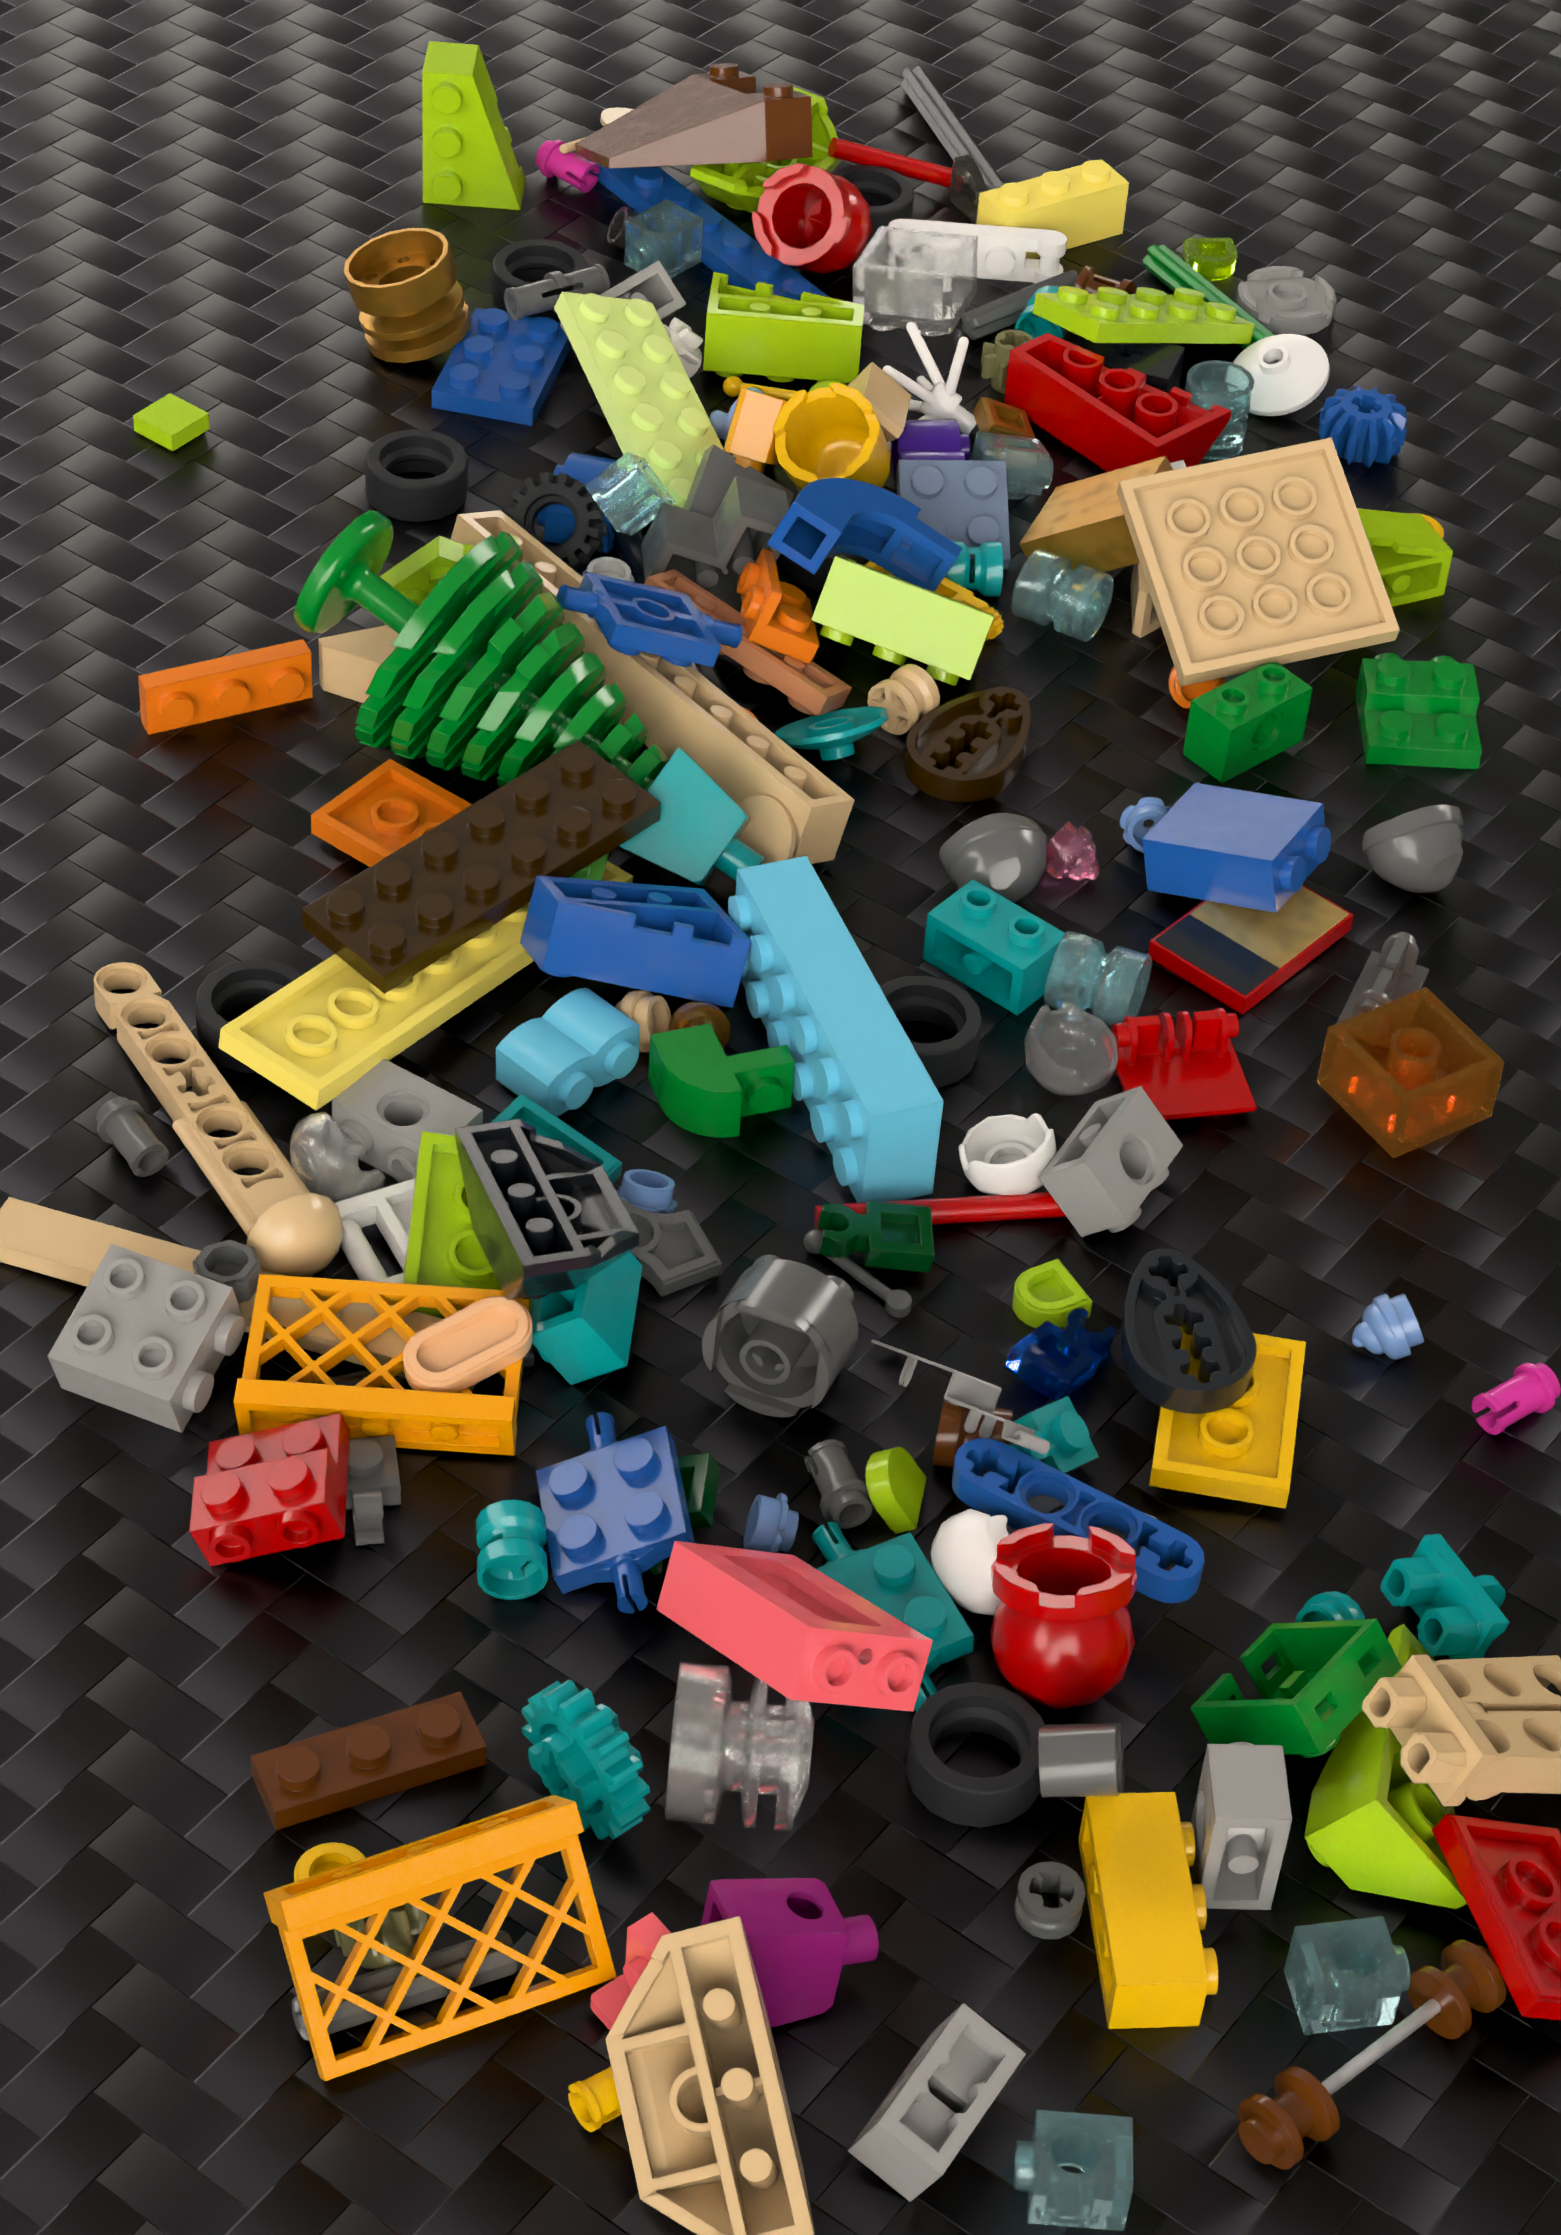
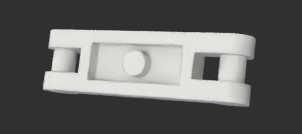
[885,219,1067,284]

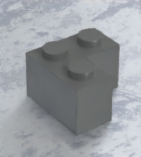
[641,476,789,612]

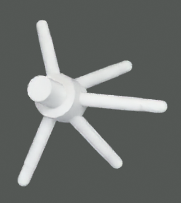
[882,322,976,449]

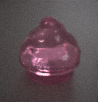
[1045,821,1100,881]

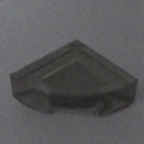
[949,154,987,224]

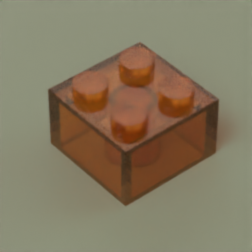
[1317,987,1505,1159]

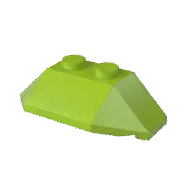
[690,82,842,213]

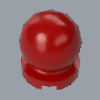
[752,163,872,274]
[990,1523,1137,1710]

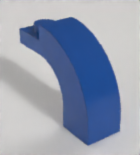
[767,478,963,591]

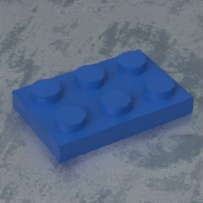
[432,308,572,426]

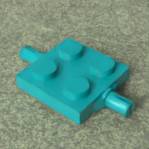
[812,1522,974,1712]

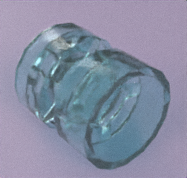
[1185,360,1254,460]
[1012,548,1114,642]
[1044,930,1152,1026]

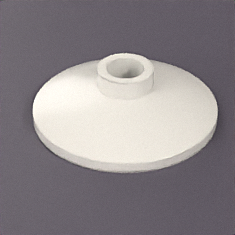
[1227,334,1330,416]

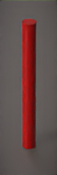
[814,1192,1066,1231]

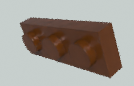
[251,1691,487,1831]

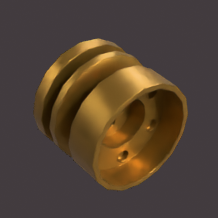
[344,228,472,363]

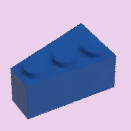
[520,875,751,1008]

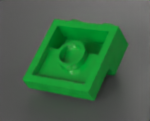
[1355,653,1482,769]

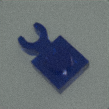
[1004,1308,1116,1401]

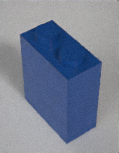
[1142,783,1331,913]

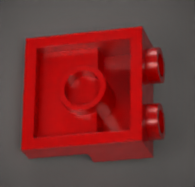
[189,1413,350,1567]

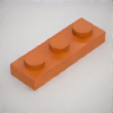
[138,639,313,735]

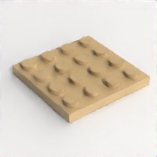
[1117,437,1400,686]

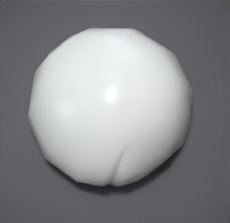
[958,1113,1057,1195]
[931,1509,1009,1615]

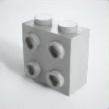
[47,1244,245,1433]

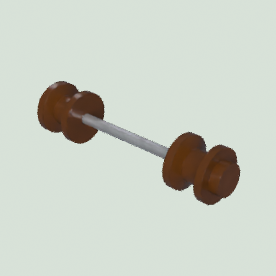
[1238,1940,1506,2169]

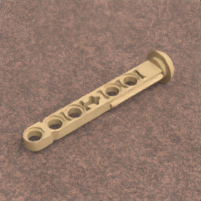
[93,962,345,1277]

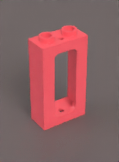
[656,1541,933,1712]

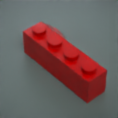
[1004,333,1232,472]

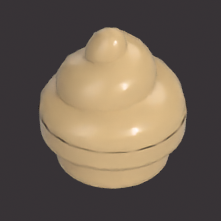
[614,990,671,1052]

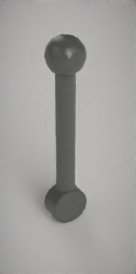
[803,1229,912,1318]

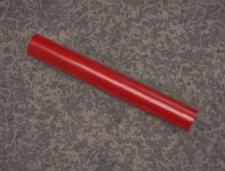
[828,137,966,190]

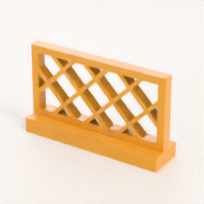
[234,1274,531,1456]
[264,1795,617,2081]

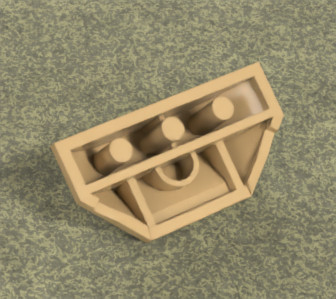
[605,1916,815,2235]

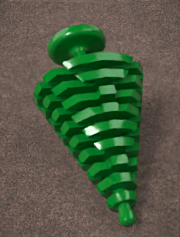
[293,510,669,791]

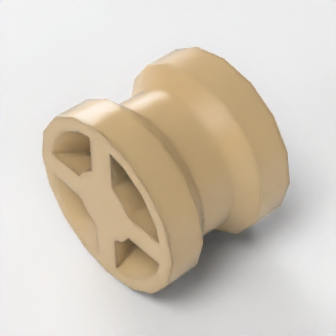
[867,664,940,735]

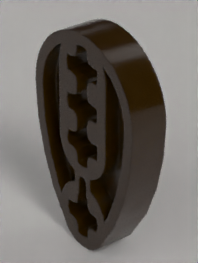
[904,686,1031,803]

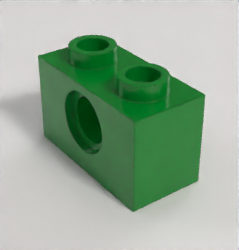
[1183,662,1313,783]

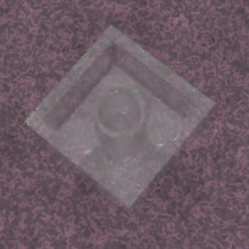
[853,226,978,337]

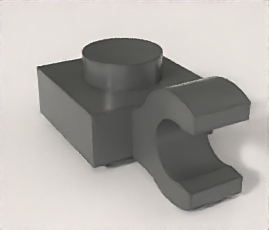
[346,1435,401,1545]

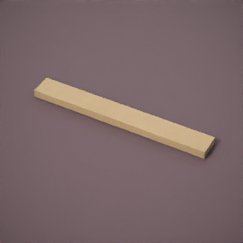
[0,1197,477,1392]

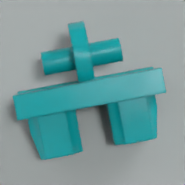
[1380,1534,1510,1659]

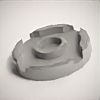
[1236,266,1337,336]

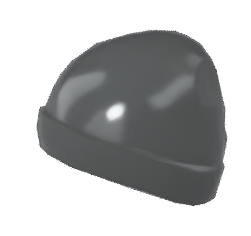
[1362,804,1464,893]
[939,813,1047,903]

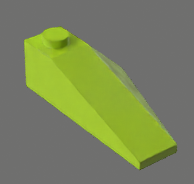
[1304,1624,1467,1909]

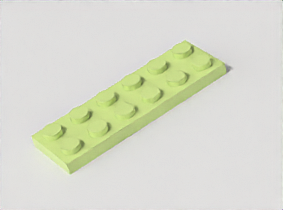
[554,292,724,519]

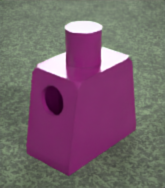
[700,1878,879,2028]

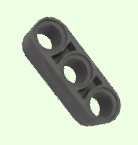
[1038,1723,1124,1798]

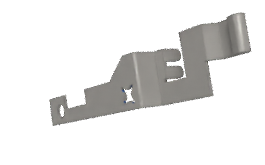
[871,1339,1050,1455]

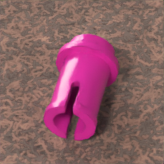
[535,140,600,193]
[1472,1362,1561,1435]

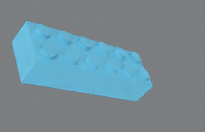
[728,856,944,1203]

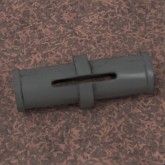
[504,264,610,321]

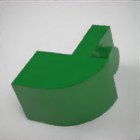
[648,1023,795,1138]

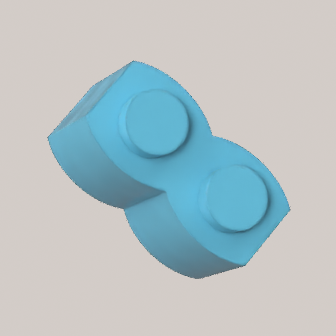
[496,988,640,1117]

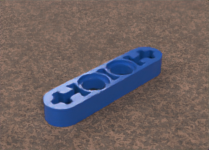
[952,1438,1205,1603]

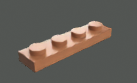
[644,569,852,716]

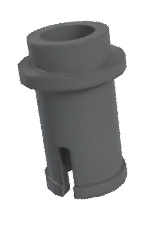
[96,1097,169,1177]
[804,1439,872,1529]

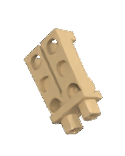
[1362,1655,1561,1806]

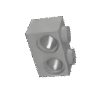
[848,2003,1026,2202]

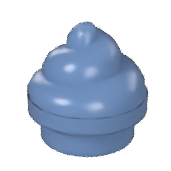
[1352,1293,1424,1360]

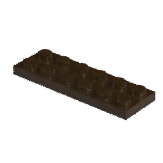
[301,740,661,994]

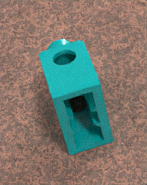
[620,748,765,887]

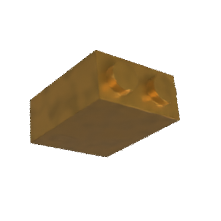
[1019,456,1173,589]

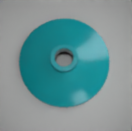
[775,706,889,761]

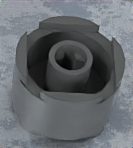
[702,1254,859,1418]

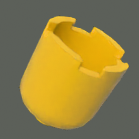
[773,383,891,492]

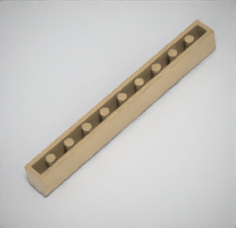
[451,510,854,864]

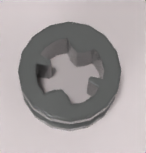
[1014,1861,1086,1940]

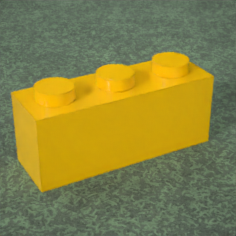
[1078,1792,1218,2029]

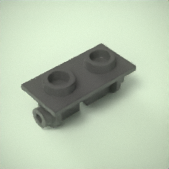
[1335,932,1429,1047]

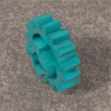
[521,1679,650,1840]

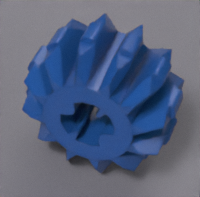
[1318,385,1407,468]

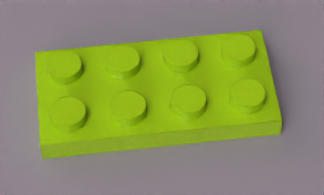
[1032,286,1255,344]

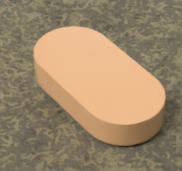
[403,1296,533,1393]

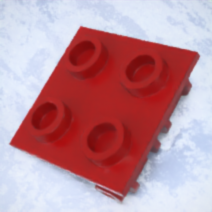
[1104,1008,1257,1120]

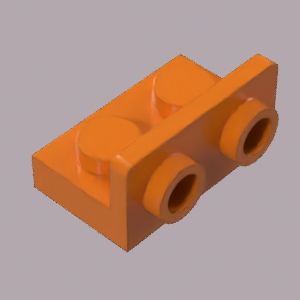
[736,548,819,664]

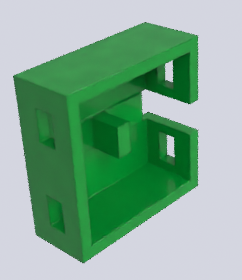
[1190,1619,1402,1758]

